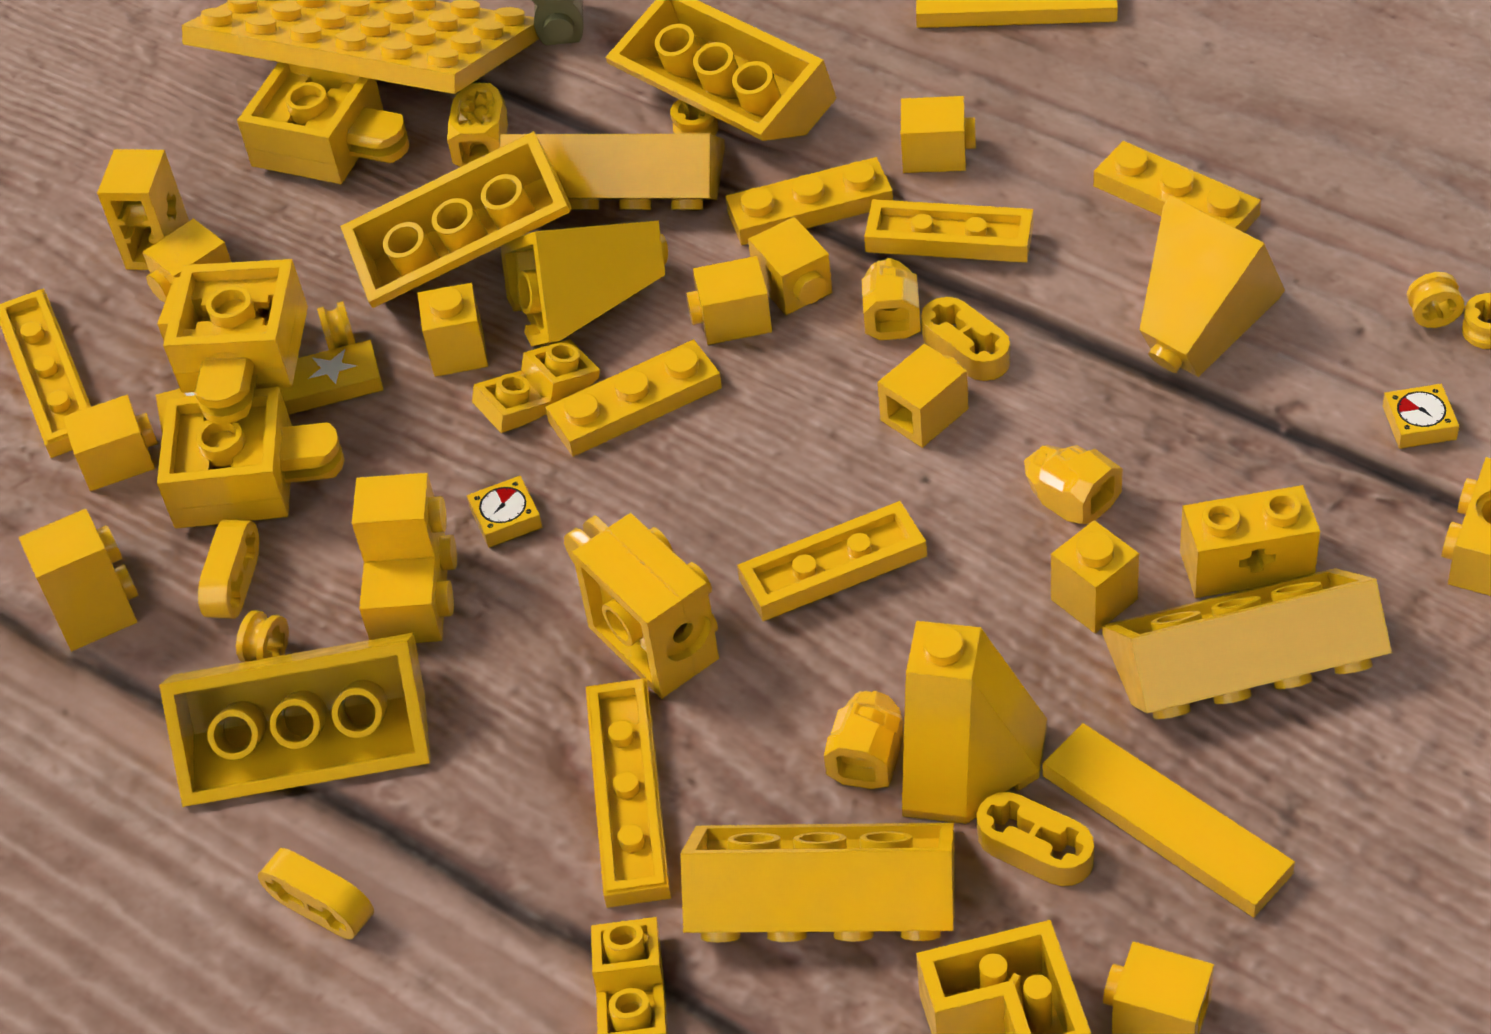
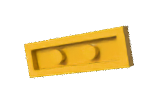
[1093,141,1261,233]
[725,157,893,246]
[864,199,1034,263]
[545,339,722,457]
[737,501,927,622]

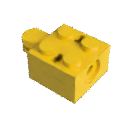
[237,62,409,184]
[163,259,308,424]
[157,386,345,529]
[564,512,719,699]

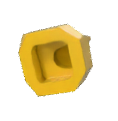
[447,83,508,167]
[862,258,921,340]
[1024,445,1123,524]
[824,691,903,789]

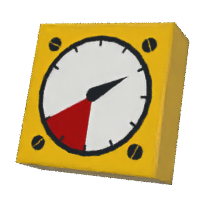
[1382,383,1459,449]
[466,475,543,548]

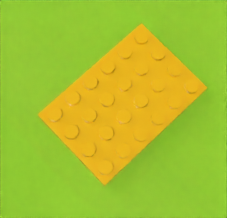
[182,0,539,94]

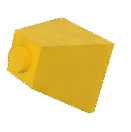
[1139,195,1285,377]
[500,220,668,347]
[902,621,1047,824]

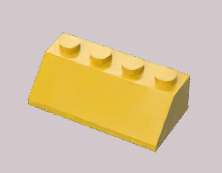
[605,0,837,141]
[340,131,571,308]
[500,133,725,210]
[1101,568,1392,719]
[159,632,431,807]
[680,823,955,943]

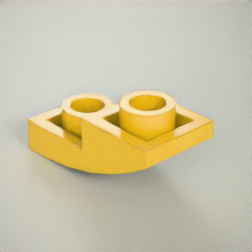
[472,339,600,433]
[591,917,668,1034]

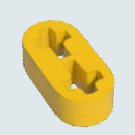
[921,297,1011,381]
[198,519,259,619]
[976,792,1094,886]
[257,848,374,939]

